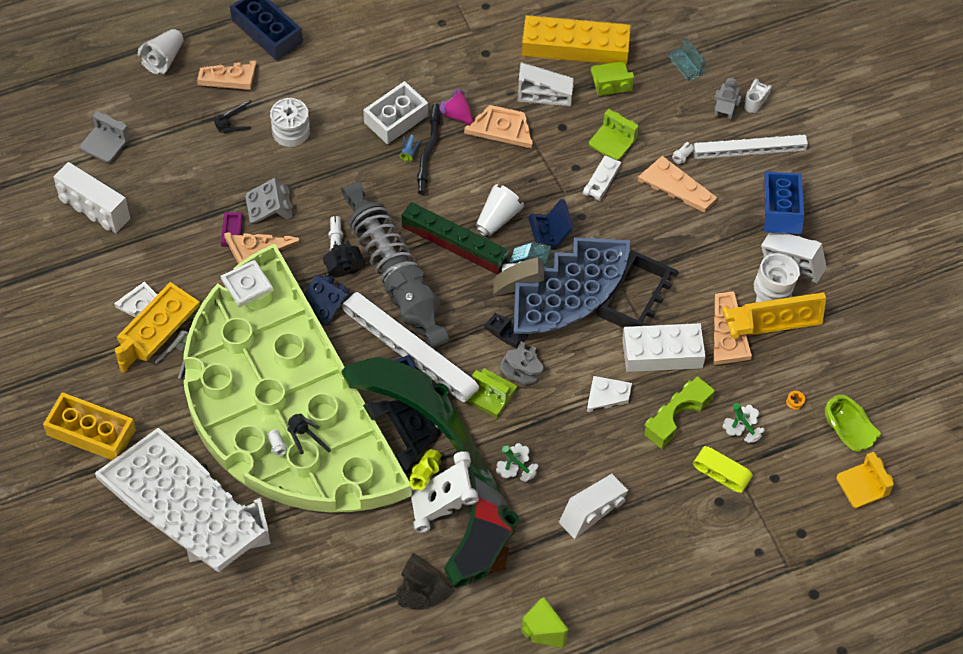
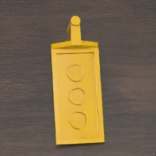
[115,282,200,373]
[722,292,826,339]

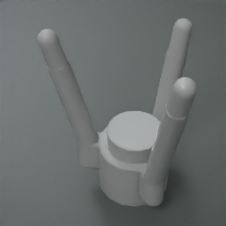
[154,330,189,379]

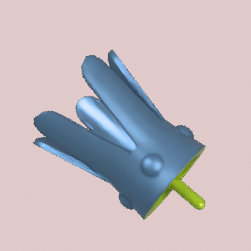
[399,135,422,162]

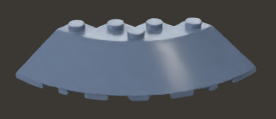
[514,237,630,334]

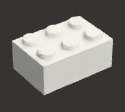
[363,81,428,145]

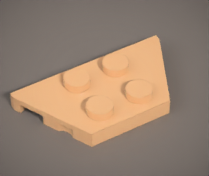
[464,105,533,149]

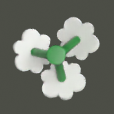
[722,403,765,443]
[496,443,538,482]

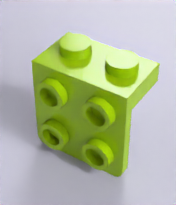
[591,62,634,96]
[589,109,639,161]

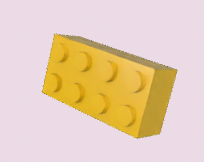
[43,392,136,460]

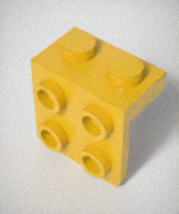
[836,452,894,508]

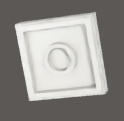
[221,260,273,307]

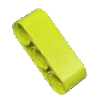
[693,446,753,493]

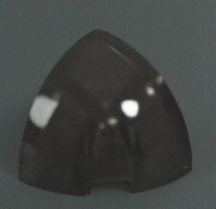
[397,553,455,610]

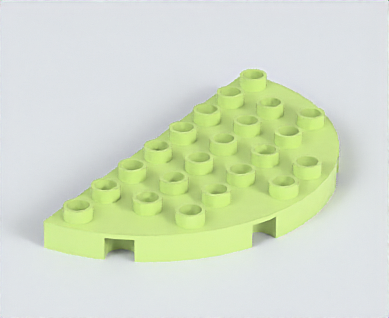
[183,243,412,512]

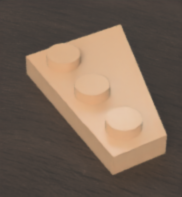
[197,60,256,90]

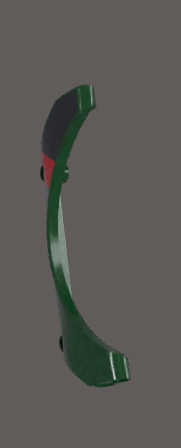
[341,357,519,588]

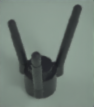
[213,100,252,133]
[287,413,331,454]

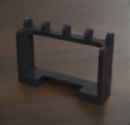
[597,250,679,328]

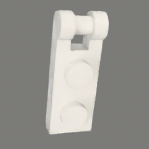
[583,156,621,201]

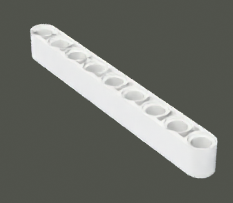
[342,292,479,403]

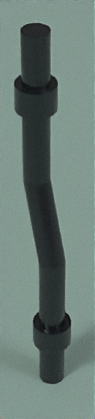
[417,103,441,195]

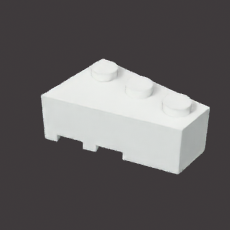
[518,63,573,106]
[761,232,827,284]
[559,474,628,539]

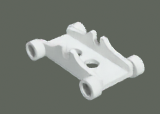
[411,452,479,533]

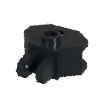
[323,240,365,278]

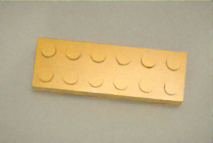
[522,15,630,65]

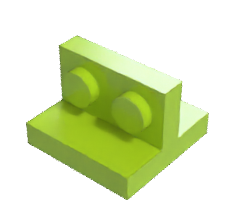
[466,368,517,418]

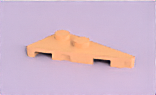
[224,232,299,264]

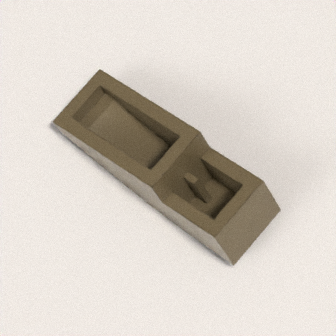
[493,257,544,296]

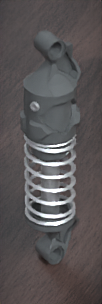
[341,181,449,349]

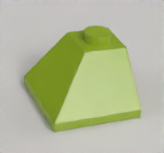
[521,597,568,648]

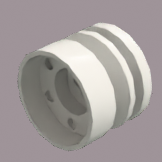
[270,98,310,147]
[754,253,800,301]

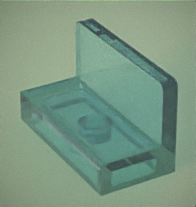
[669,38,705,81]

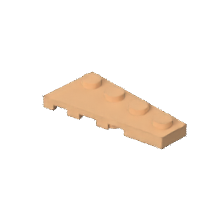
[638,156,717,213]
[713,291,752,365]

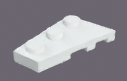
[114,282,157,317]

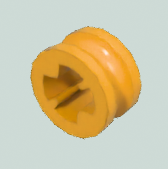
[786,391,805,410]

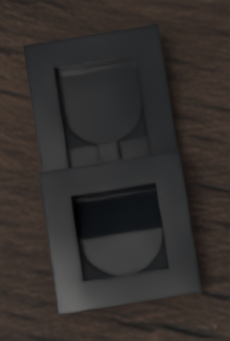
[484,313,528,349]

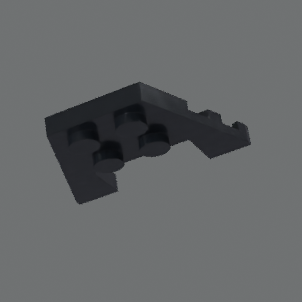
[363,400,439,471]

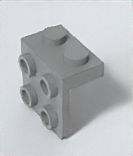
[80,111,130,163]
[246,178,293,224]

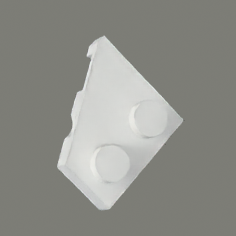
[587,376,632,412]

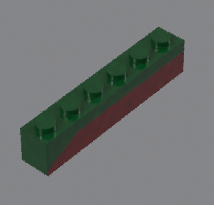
[401,202,508,275]

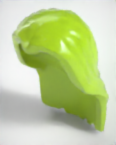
[824,395,882,452]

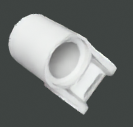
[744,79,772,113]

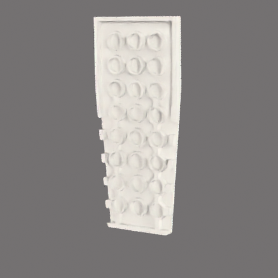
[95,428,266,572]

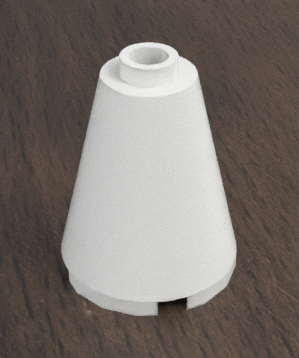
[138,29,184,74]
[476,184,524,236]

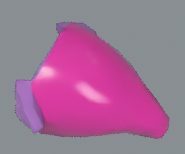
[439,89,474,126]

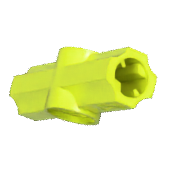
[409,449,442,491]

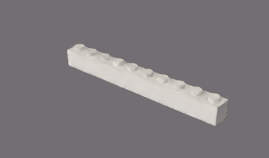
[693,135,808,159]

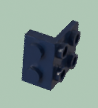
[528,199,573,250]
[304,274,352,325]

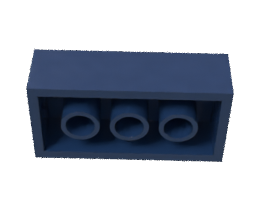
[230,0,303,60]

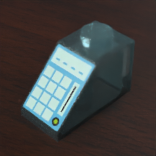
[509,242,551,268]

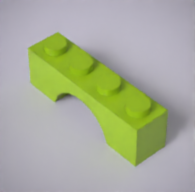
[644,376,715,449]

